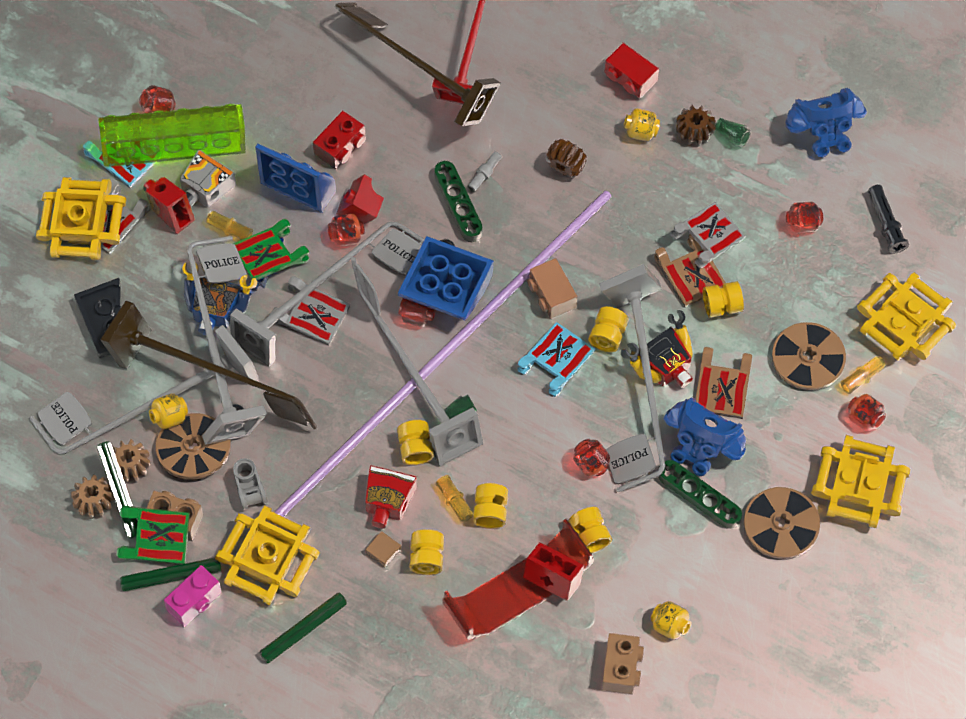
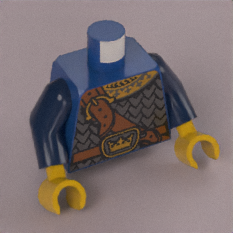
[182,262,257,335]

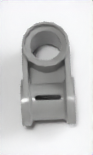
[233,458,268,510]

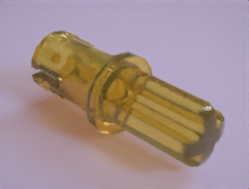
[206,211,253,240]
[841,356,886,394]
[435,475,473,522]

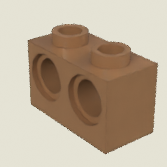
[147,491,203,542]

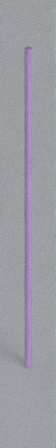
[274,191,611,517]

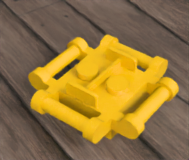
[36,177,126,260]
[857,272,956,361]
[811,435,910,528]
[215,506,320,606]

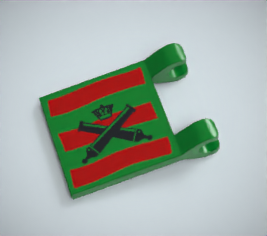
[233,219,309,280]
[117,505,190,564]

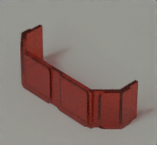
[442,519,594,640]

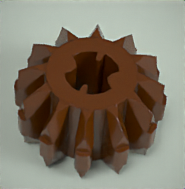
[676,105,716,146]
[546,139,587,177]

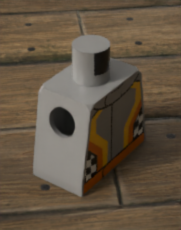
[180,150,236,207]

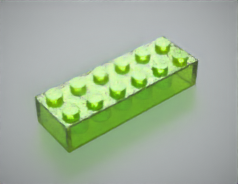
[98,104,246,167]

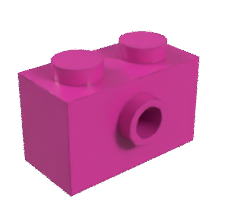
[164,565,222,628]

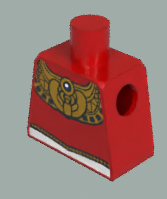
[365,465,417,529]

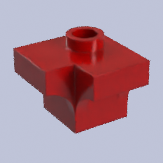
[336,174,384,224]

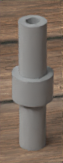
[467,152,502,192]

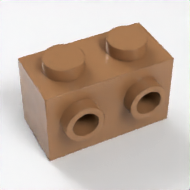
[602,633,644,695]

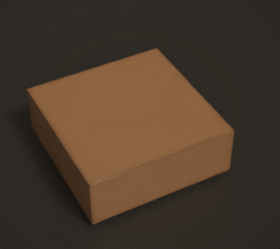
[365,531,401,567]

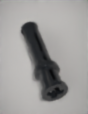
[868,184,909,254]

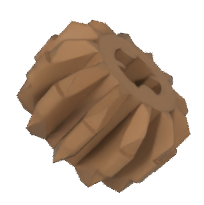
[112,439,151,483]
[71,474,114,519]

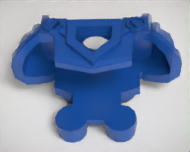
[785,88,867,157]
[663,397,746,476]

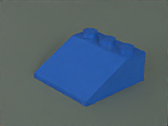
[255,144,336,213]
[398,236,494,321]

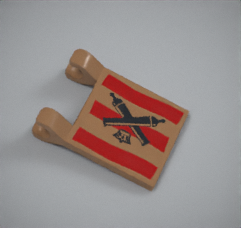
[654,234,725,307]
[696,347,752,419]

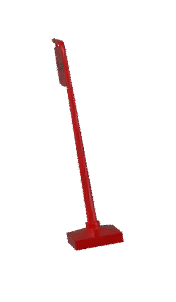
[432,0,486,104]

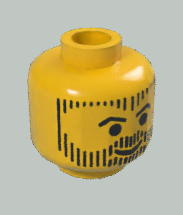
[623,109,660,141]
[149,393,188,429]
[651,601,691,639]

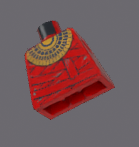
[143,177,195,234]

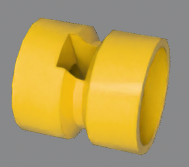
[703,281,744,318]
[588,306,629,352]
[397,420,434,465]
[473,483,508,529]
[569,507,612,554]
[410,529,444,575]

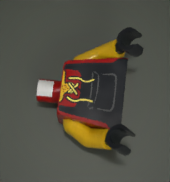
[621,310,693,388]

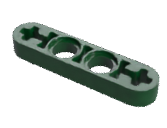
[434,161,483,242]
[658,460,742,529]

